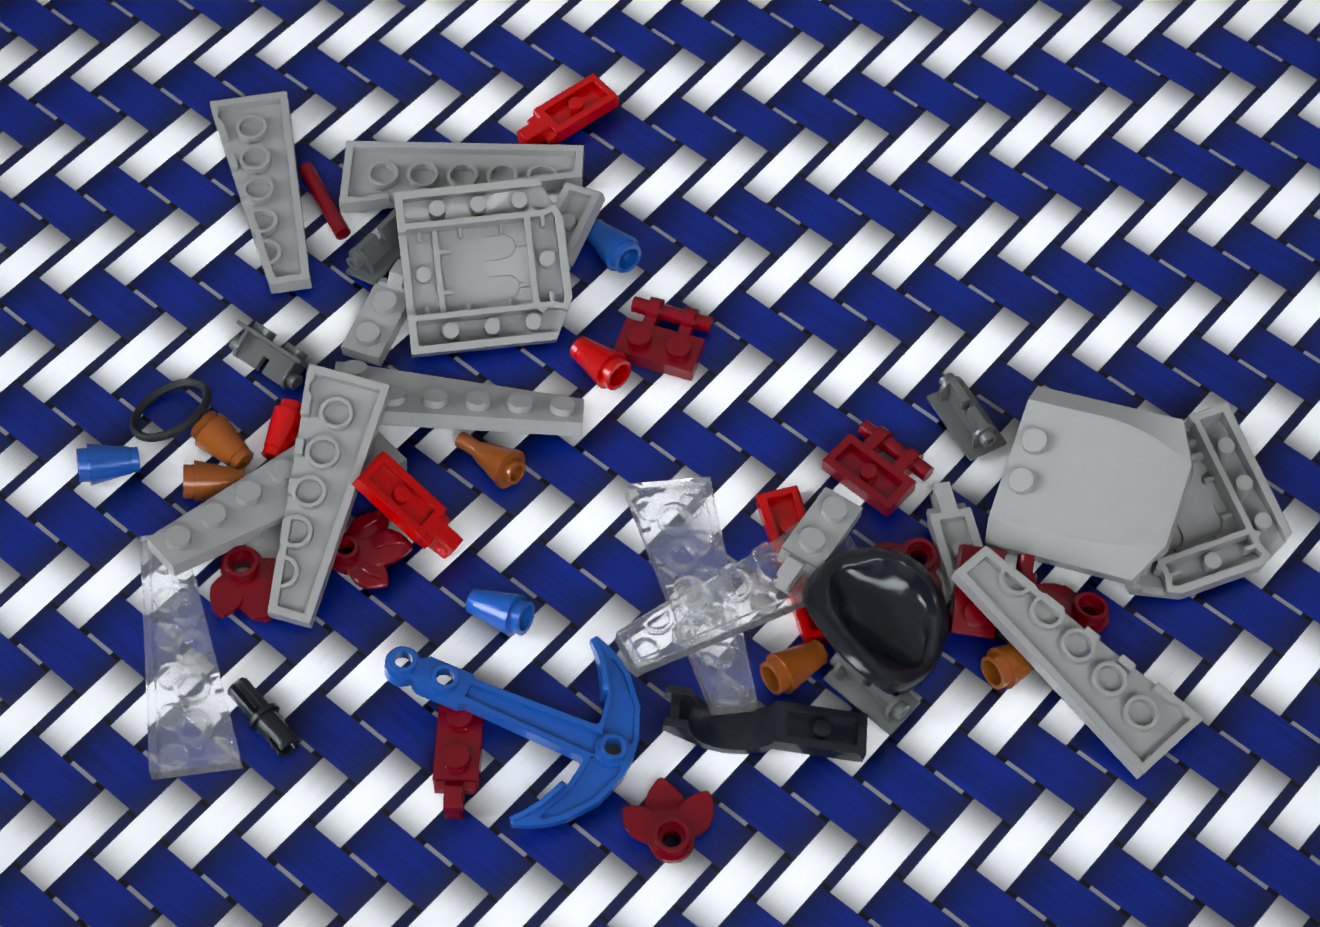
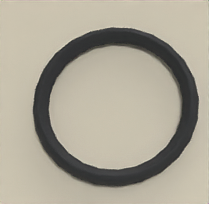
[129,378,212,442]

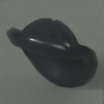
[802,547,949,696]

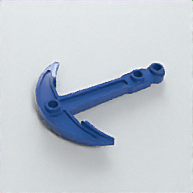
[384,636,641,829]

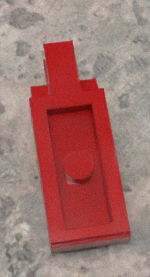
[517,73,619,145]
[352,451,463,559]

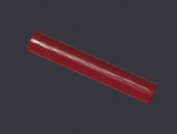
[298,162,351,240]

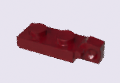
[432,704,485,819]

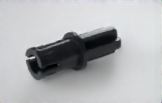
[227,677,302,758]

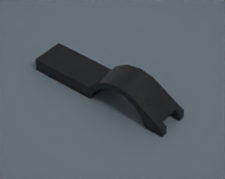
[662,684,868,762]

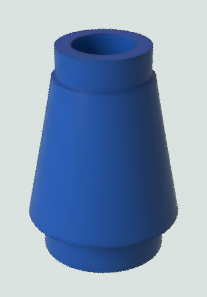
[586,219,642,273]
[76,443,140,486]
[466,588,535,637]

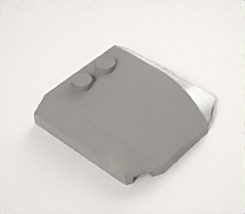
[393,177,573,358]
[985,386,1194,586]
[1125,402,1292,600]

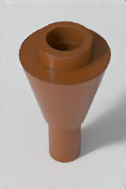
[455,432,526,489]

